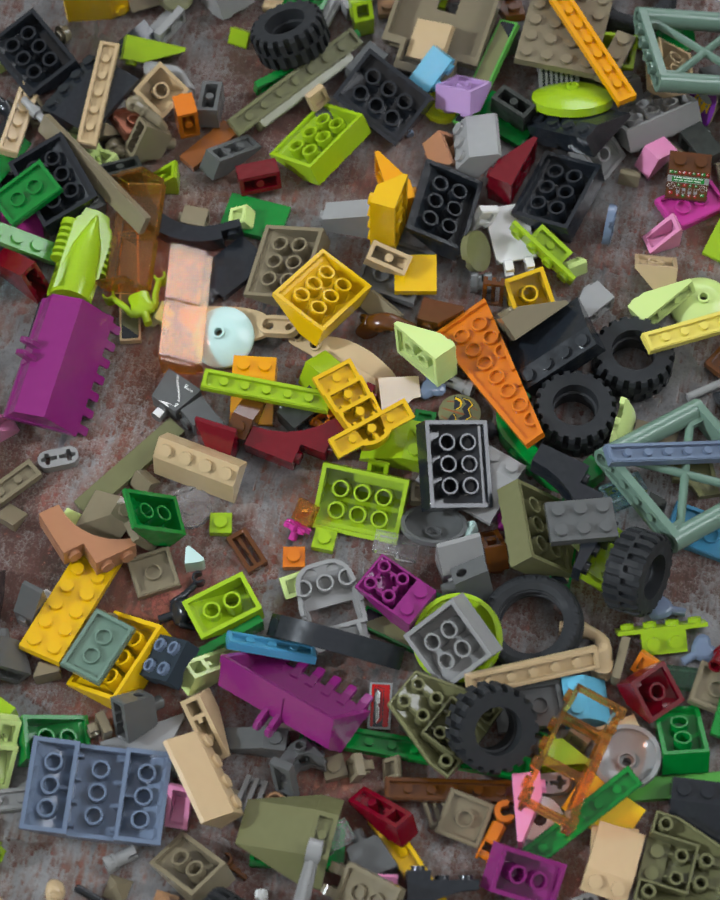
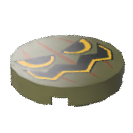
[438,394,481,420]

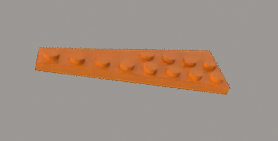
[437,298,545,449]

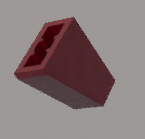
[0,248,49,304]

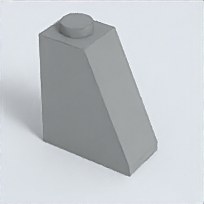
[319,199,370,238]

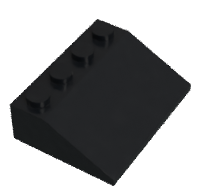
[0,8,80,99]
[332,48,435,147]
[41,54,140,134]
[526,109,631,157]
[8,132,99,237]
[511,150,605,244]
[405,158,483,261]
[508,297,606,396]
[416,420,493,512]
[668,777,720,844]

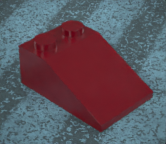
[486,136,538,205]

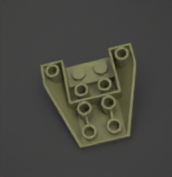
[387,670,503,779]
[235,795,344,890]
[633,810,720,900]

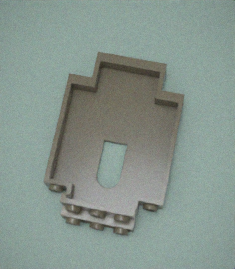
[382,0,503,82]

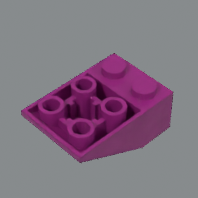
[355,554,436,633]

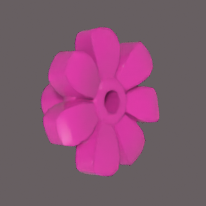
[283,518,311,542]

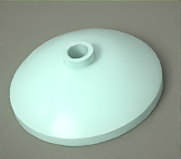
[192,307,255,369]

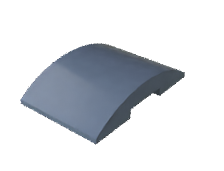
[19,736,172,846]

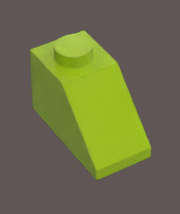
[538,736,589,774]

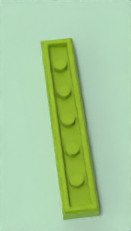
[200,368,329,415]

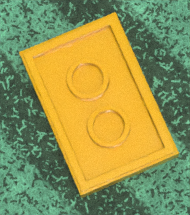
[561,769,646,830]

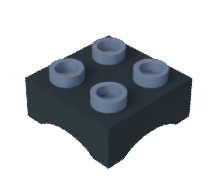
[139,634,200,690]

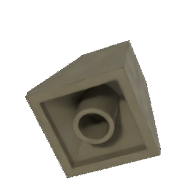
[76,490,129,539]

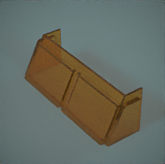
[95,166,166,294]
[158,242,215,375]

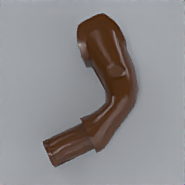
[355,312,416,339]

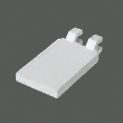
[487,204,537,278]

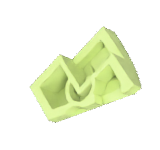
[609,397,636,443]

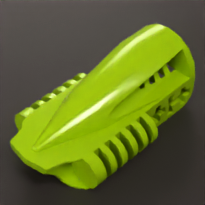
[47,207,118,304]

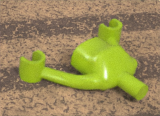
[102,271,168,327]

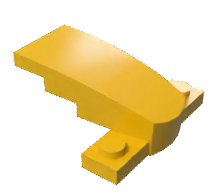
[312,358,415,460]

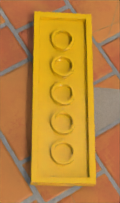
[19,556,123,667]

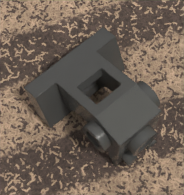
[269,737,327,797]

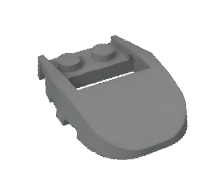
[295,559,370,656]

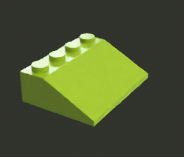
[270,103,371,186]
[310,462,412,545]

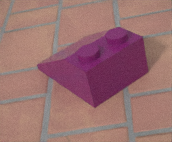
[480,841,567,900]

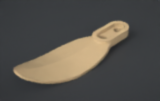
[177,306,299,341]
[288,328,396,393]

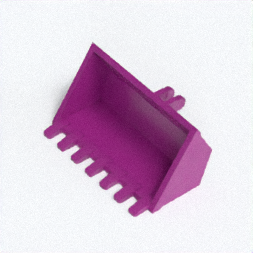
[2,294,121,437]
[218,652,373,753]

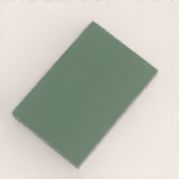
[60,608,136,687]

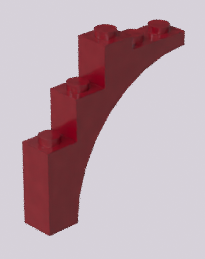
[244,382,378,471]

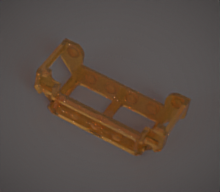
[517,683,628,836]

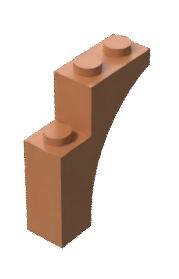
[39,504,137,575]

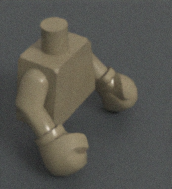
[105,95,176,164]

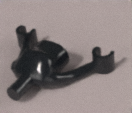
[158,570,221,638]

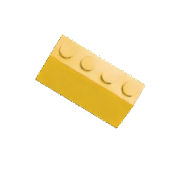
[367,174,408,249]

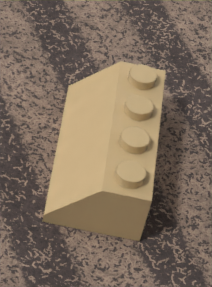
[153,432,247,503]
[163,731,244,829]

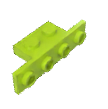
[509,220,576,285]
[614,616,708,655]

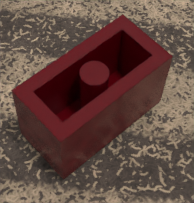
[235,158,282,196]

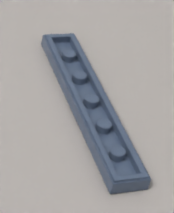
[602,440,720,467]

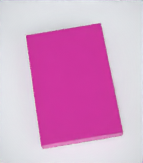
[654,179,720,231]

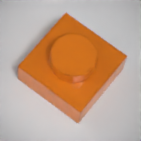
[283,547,305,570]
[630,649,660,673]

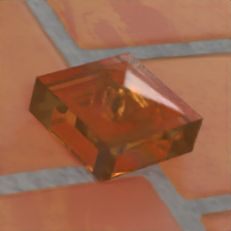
[291,498,320,528]

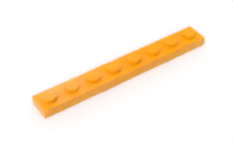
[548,0,637,107]

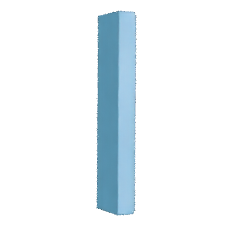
[225,630,317,665]

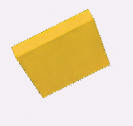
[394,255,437,295]

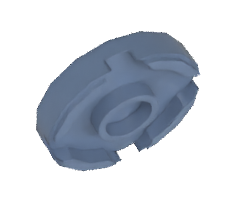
[602,203,618,245]

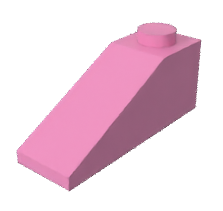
[512,772,546,849]

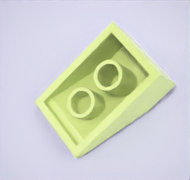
[394,321,458,387]

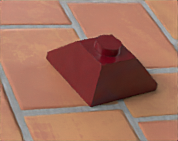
[195,416,240,458]
[616,660,685,723]

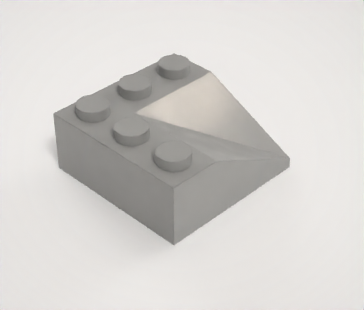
[403,593,503,684]

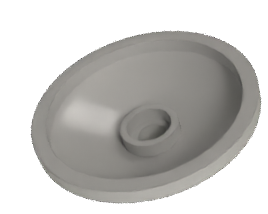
[591,724,662,788]

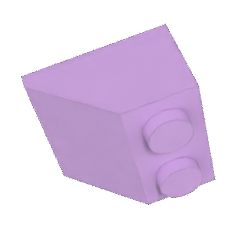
[435,75,492,117]

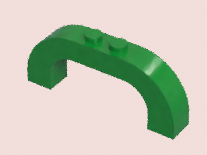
[496,392,605,493]

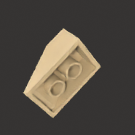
[579,821,646,900]

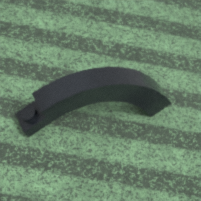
[126,183,244,251]
[267,613,405,671]

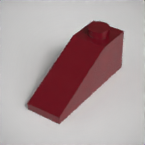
[348,786,419,848]

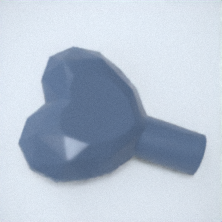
[420,376,446,400]
[649,596,686,620]
[680,634,716,666]

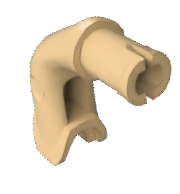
[559,621,614,682]

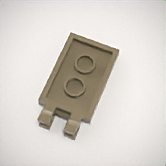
[320,861,406,900]

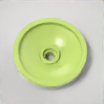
[671,277,720,323]

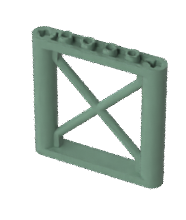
[633,6,720,96]
[594,398,720,553]

